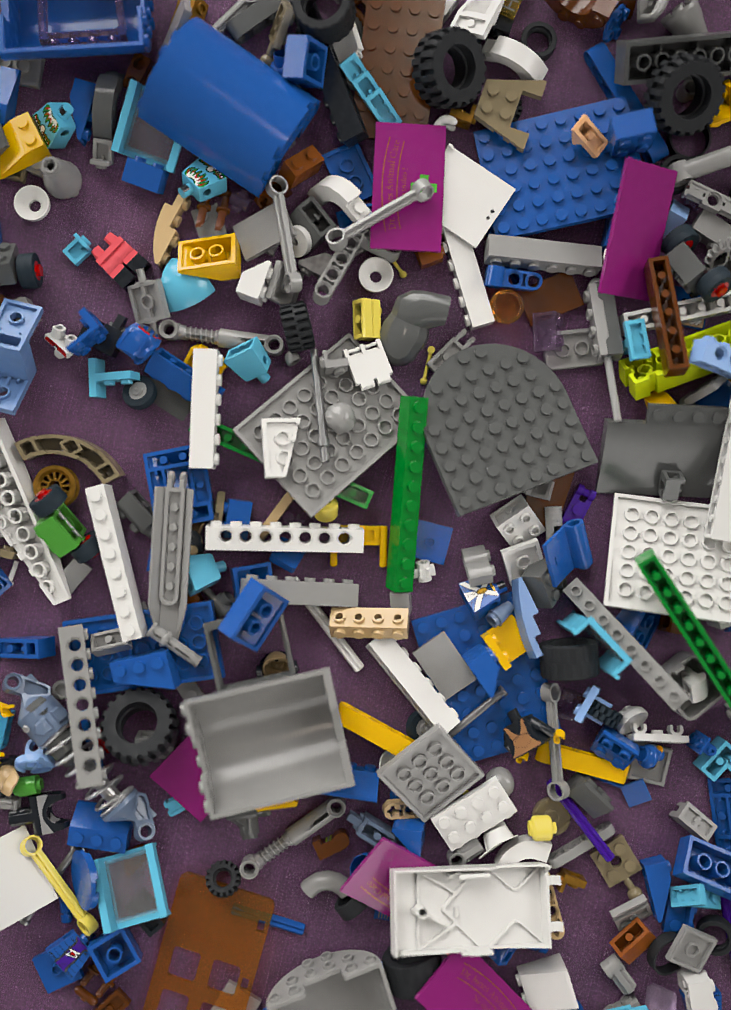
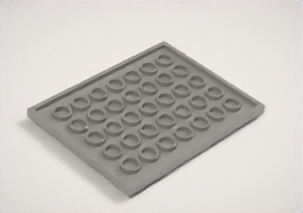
[232,333,408,518]

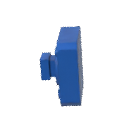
[269,537,306,573]

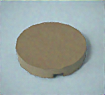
[532,797,570,836]

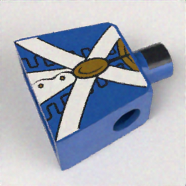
[458,580,508,622]

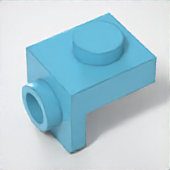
[62,233,92,267]

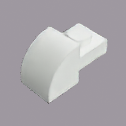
[681,666,708,703]

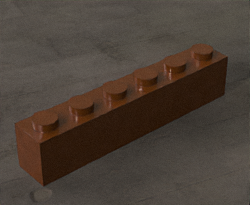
[643,255,690,378]

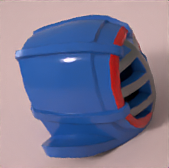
[116,323,161,365]

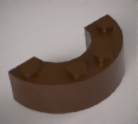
[544,0,620,29]

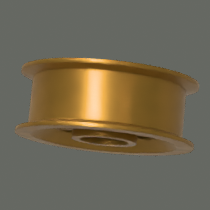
[33,465,80,506]

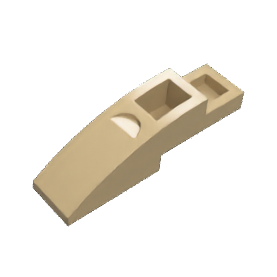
[153,193,191,269]

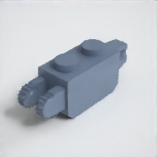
[346,810,404,846]

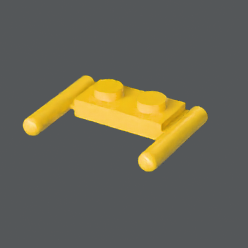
[330,525,388,568]

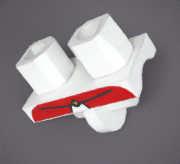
[44,324,77,359]

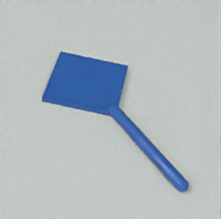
[588,775,652,808]

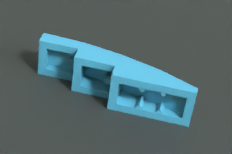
[339,52,402,123]

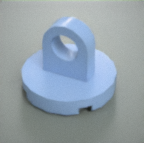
[14,739,55,774]

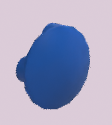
[602,4,630,43]

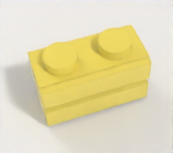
[352,298,382,342]

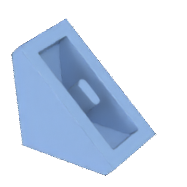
[663,199,690,239]

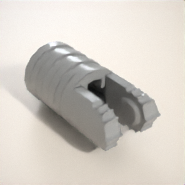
[544,506,563,540]

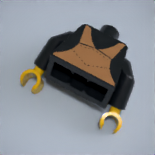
[503,708,565,764]

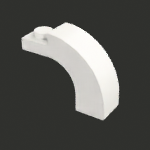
[482,35,548,80]
[307,175,371,223]
[494,834,552,864]

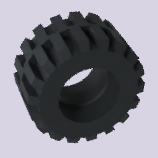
[279,300,315,353]

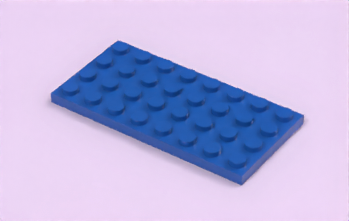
[62,600,226,695]

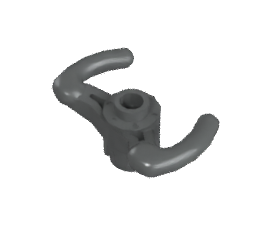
[225,810,272,840]

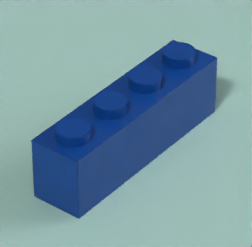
[144,347,226,402]

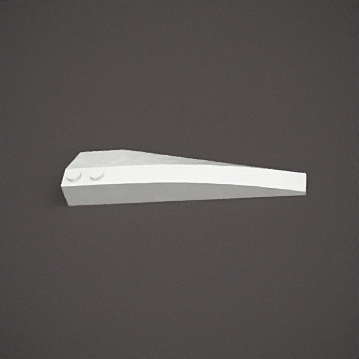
[0,418,72,606]

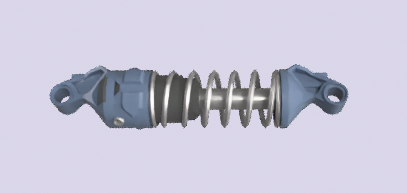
[2,673,157,842]

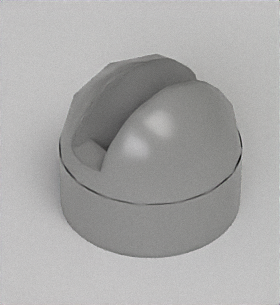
[285,351,302,367]

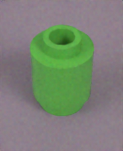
[13,774,44,797]

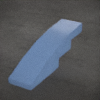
[511,577,543,659]

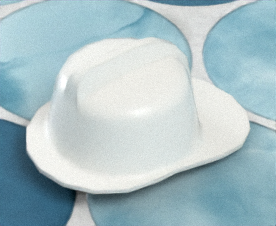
[479,821,518,859]

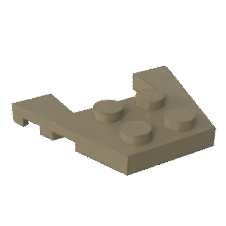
[474,79,547,153]

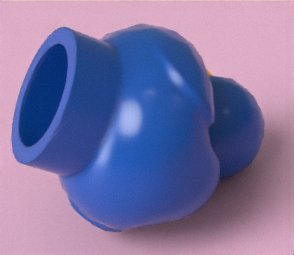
[636,744,665,769]

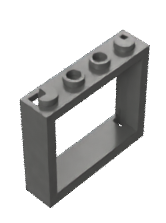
[203,613,296,692]

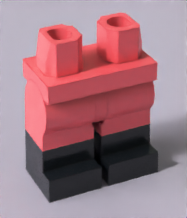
[91,232,152,292]

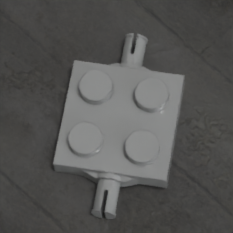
[127,268,171,334]

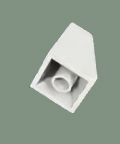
[515,953,579,1010]

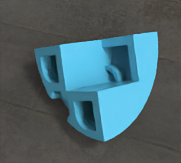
[161,258,215,312]

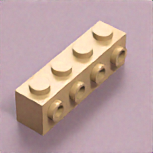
[329,607,409,640]

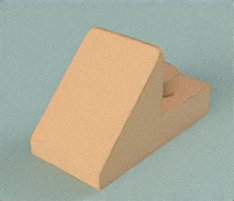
[571,114,609,158]

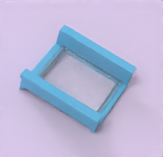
[111,79,182,174]
[556,610,633,680]
[94,842,172,934]

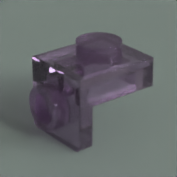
[557,686,582,721]

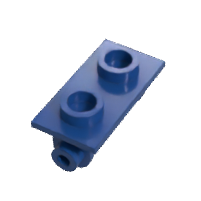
[686,729,717,756]

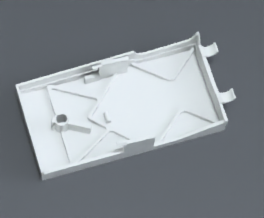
[389,862,564,958]

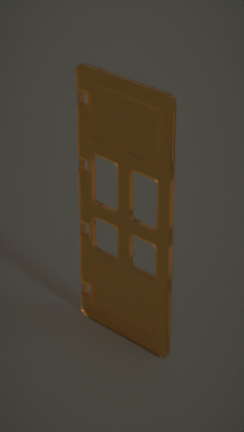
[143,871,275,1010]

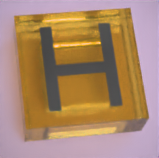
[500,0,522,20]

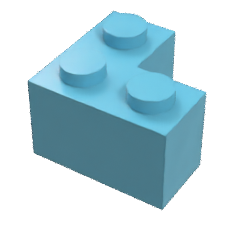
[692,735,731,782]

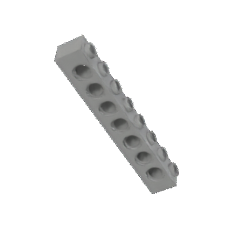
[562,577,691,711]
[58,624,107,789]

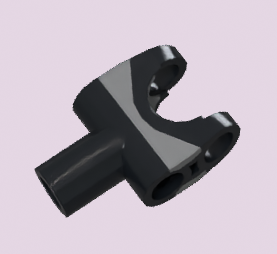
[8,790,70,836]

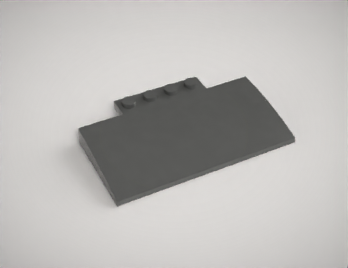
[595,403,729,498]

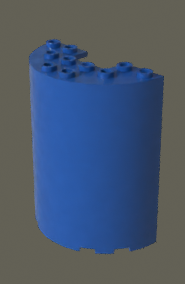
[0,0,155,61]
[137,17,320,198]

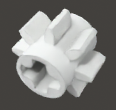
[414,559,436,583]

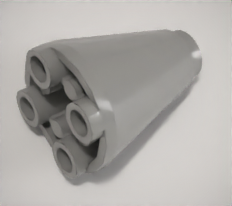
[660,0,708,35]
[41,157,82,199]

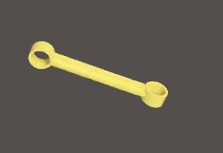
[20,835,99,937]

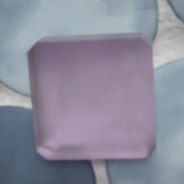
[645,983,677,1010]

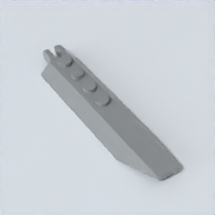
[148,471,194,640]

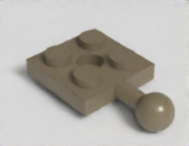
[260,0,295,66]
[588,833,643,900]

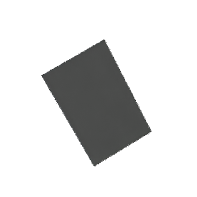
[149,377,191,422]

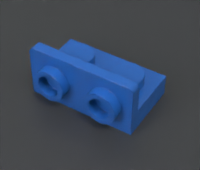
[661,891,697,933]

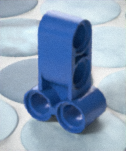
[484,265,542,291]

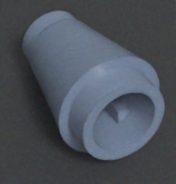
[486,601,514,628]

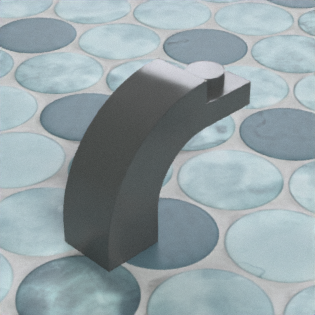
[92,71,126,140]

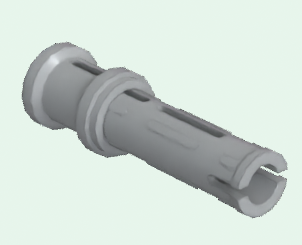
[145,621,202,667]

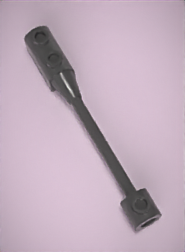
[116,489,235,619]

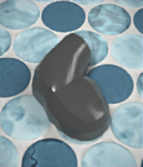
[380,290,451,366]

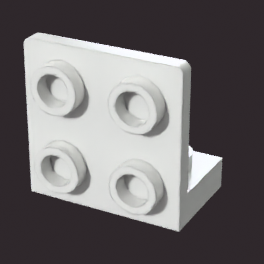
[490,494,546,546]

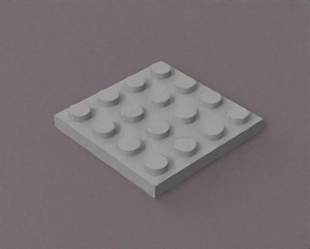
[376,723,485,823]

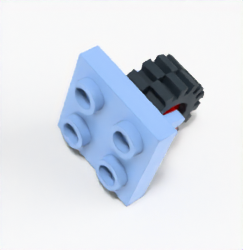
[573,685,623,729]

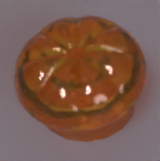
[490,289,524,324]

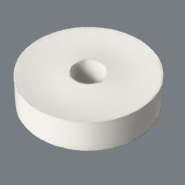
[291,225,312,258]

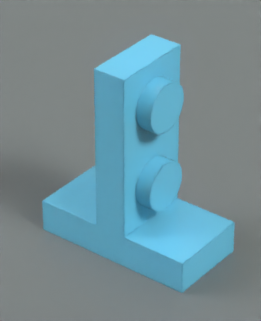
[622,318,651,361]
[88,358,140,399]
[669,884,721,910]

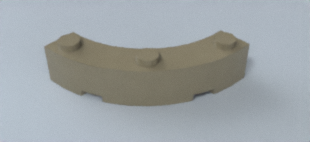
[14,434,126,484]

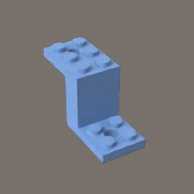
[0,298,44,416]

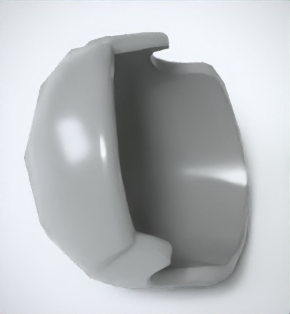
[325,402,356,434]
[486,767,514,796]

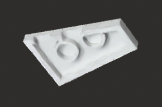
[261,418,301,479]

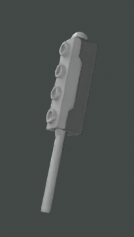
[583,278,624,422]

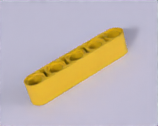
[338,701,415,755]
[535,741,630,784]

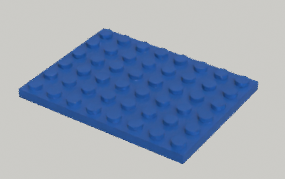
[473,95,641,237]
[411,591,561,762]

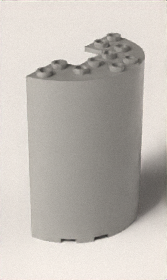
[181,667,355,820]
[266,949,396,1010]

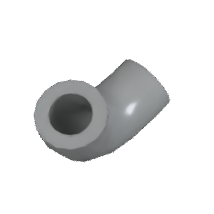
[300,870,348,899]

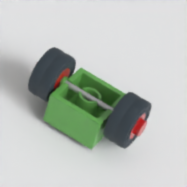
[29,484,100,564]

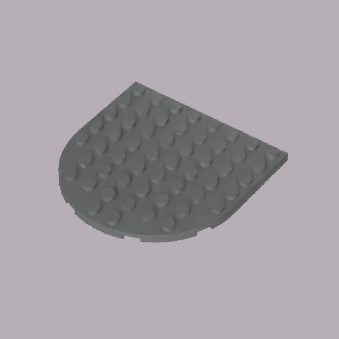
[423,344,598,517]

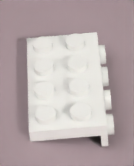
[430,776,518,851]

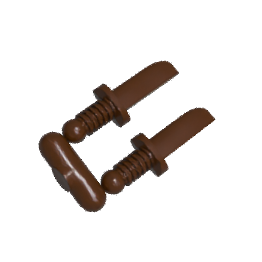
[195,189,232,231]
[74,963,118,1006]

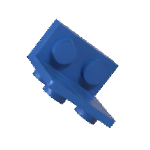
[66,307,109,357]

